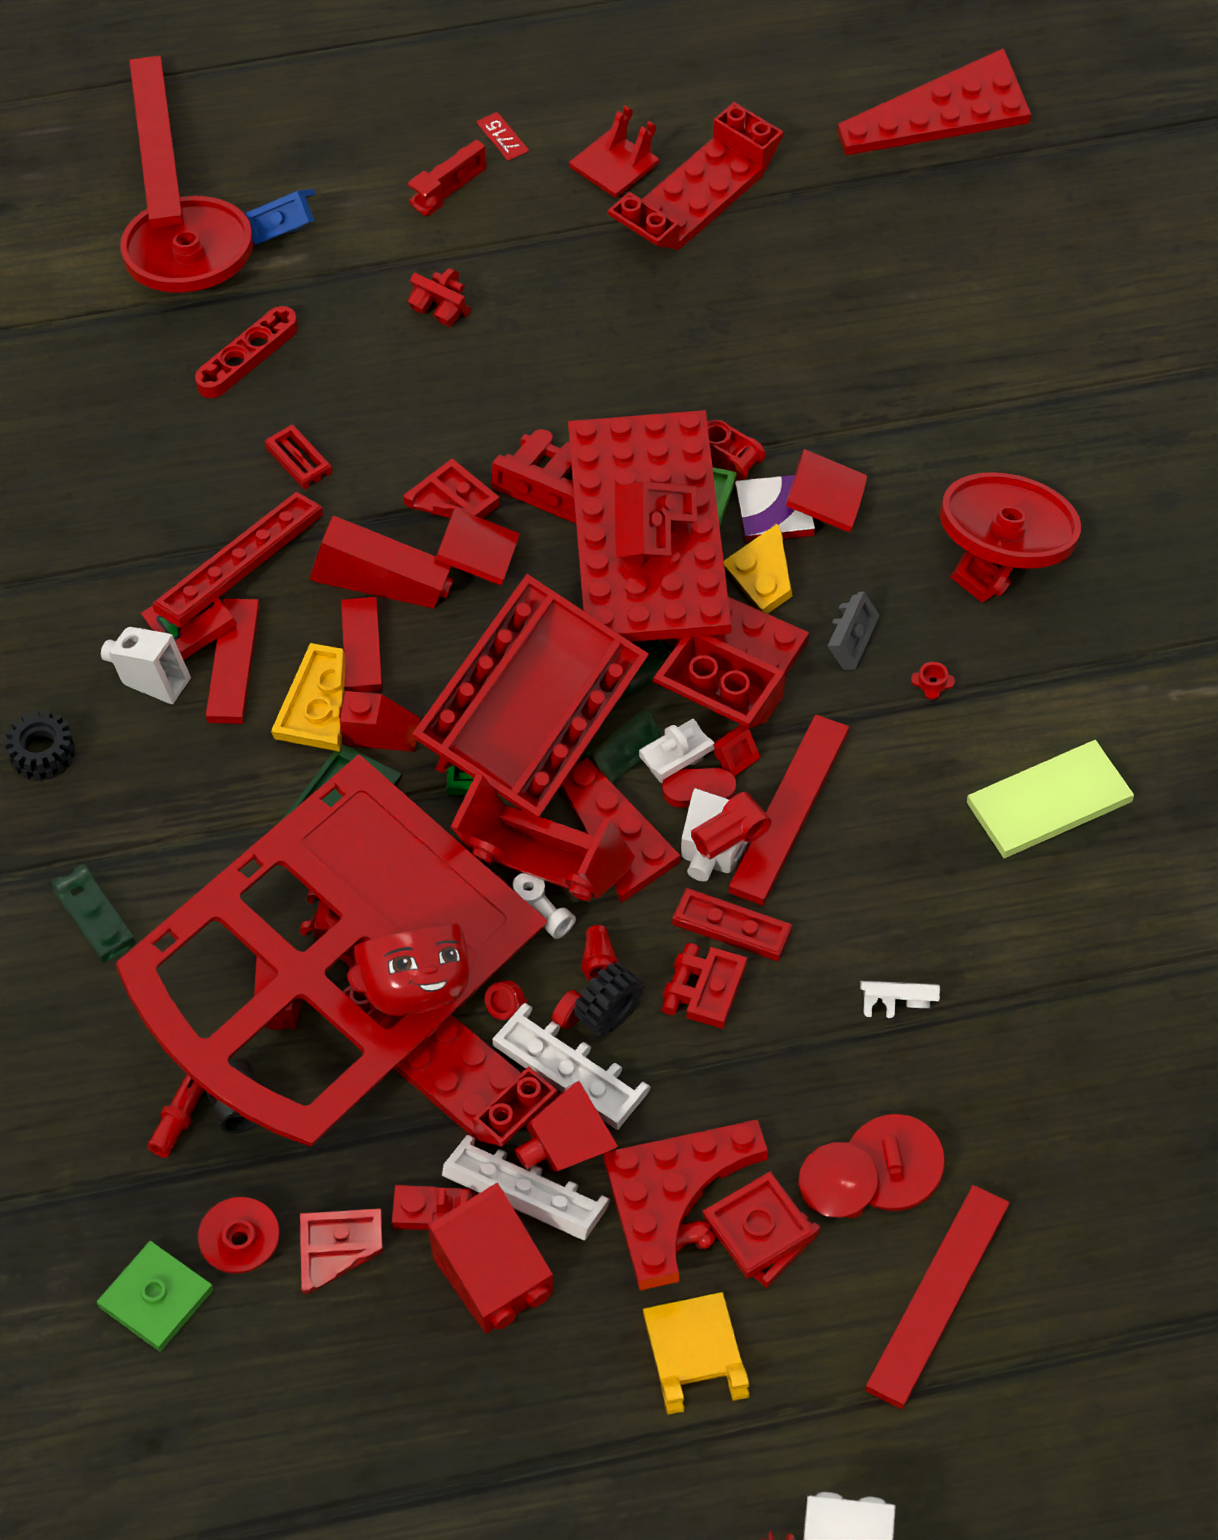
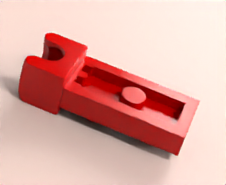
[408,139,487,216]

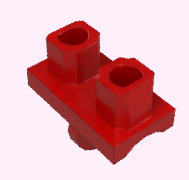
[407,268,472,327]

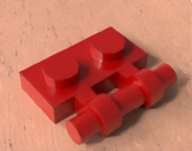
[661,943,747,1029]

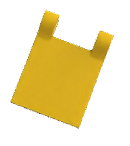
[643,1292,749,1415]

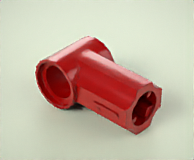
[691,792,771,860]

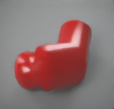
[676,1220,716,1255]

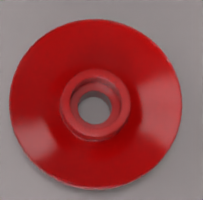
[198,1197,279,1274]

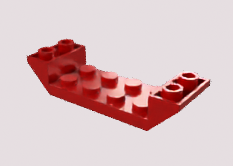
[608,102,784,250]
[342,985,557,1147]

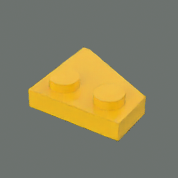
[724,524,793,614]

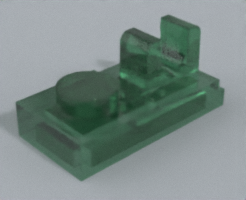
[587,710,662,783]

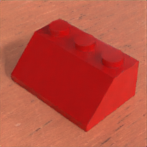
[653,635,785,728]

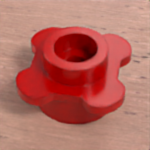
[911,662,955,700]

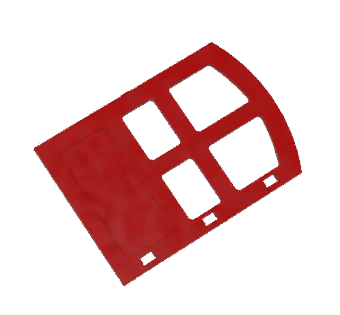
[116,754,548,1147]

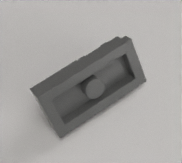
[827,592,880,670]

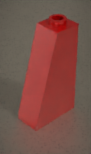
[309,515,453,609]

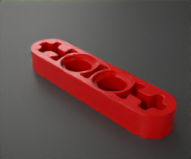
[195,306,298,398]

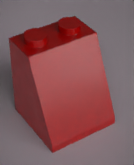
[428,1183,554,1334]

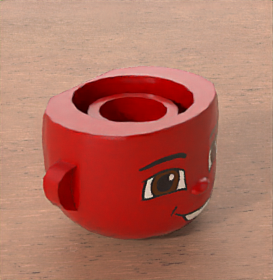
[347,923,475,1016]

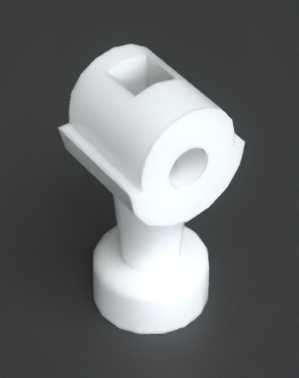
[513,873,576,939]

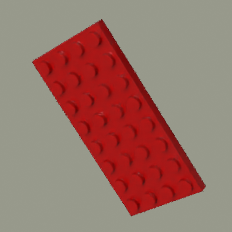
[568,410,731,642]

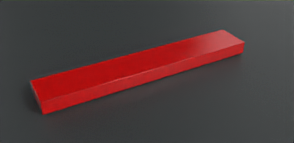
[153,492,323,628]
[729,714,849,906]
[865,1185,1010,1410]

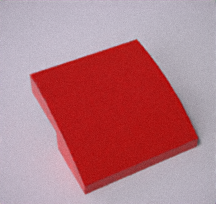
[785,449,867,533]
[435,508,520,585]

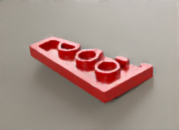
[560,758,680,903]

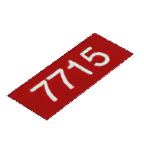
[476,112,530,161]

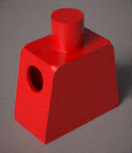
[515,1081,618,1172]

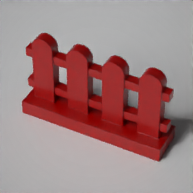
[491,429,576,524]

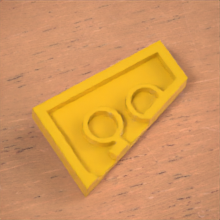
[271,643,346,752]

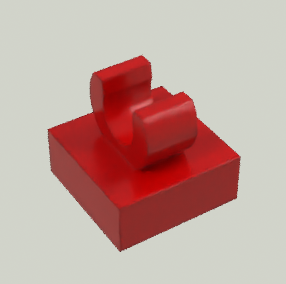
[713,725,761,777]

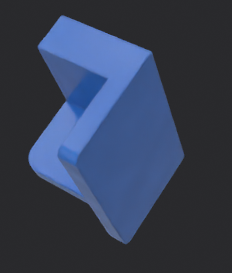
[244,189,315,245]

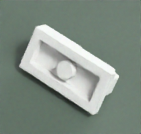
[860,981,940,1018]

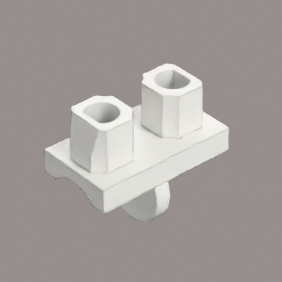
[639,719,714,783]

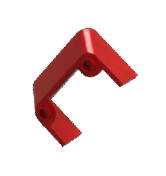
[451,773,635,902]

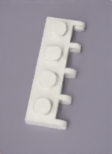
[493,1003,650,1130]
[442,1135,610,1241]

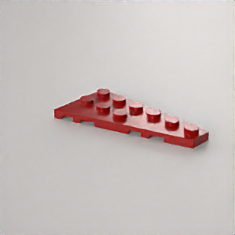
[837,48,1031,155]

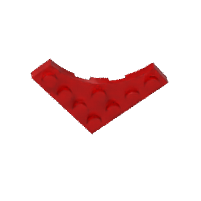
[603,1119,768,1291]

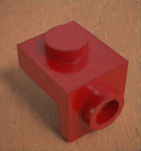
[950,551,1014,603]

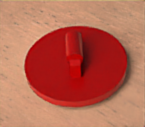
[849,1114,945,1211]

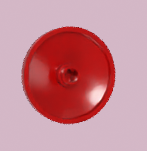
[120,196,253,293]
[940,472,1081,569]

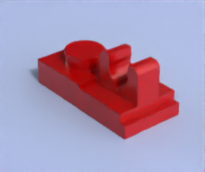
[392,1185,476,1230]

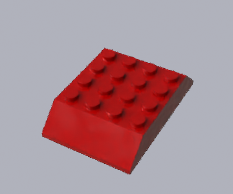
[411,574,649,819]

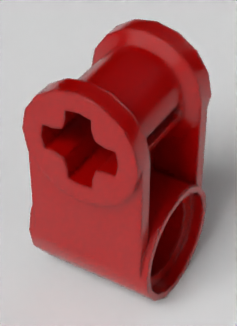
[707,420,766,481]

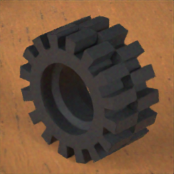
[5,710,76,781]
[574,962,645,1036]

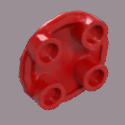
[798,1142,878,1218]

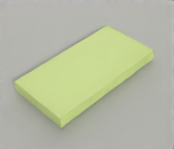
[967,740,1134,859]

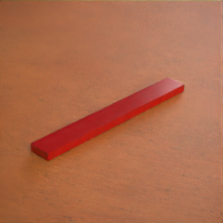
[129,56,183,228]

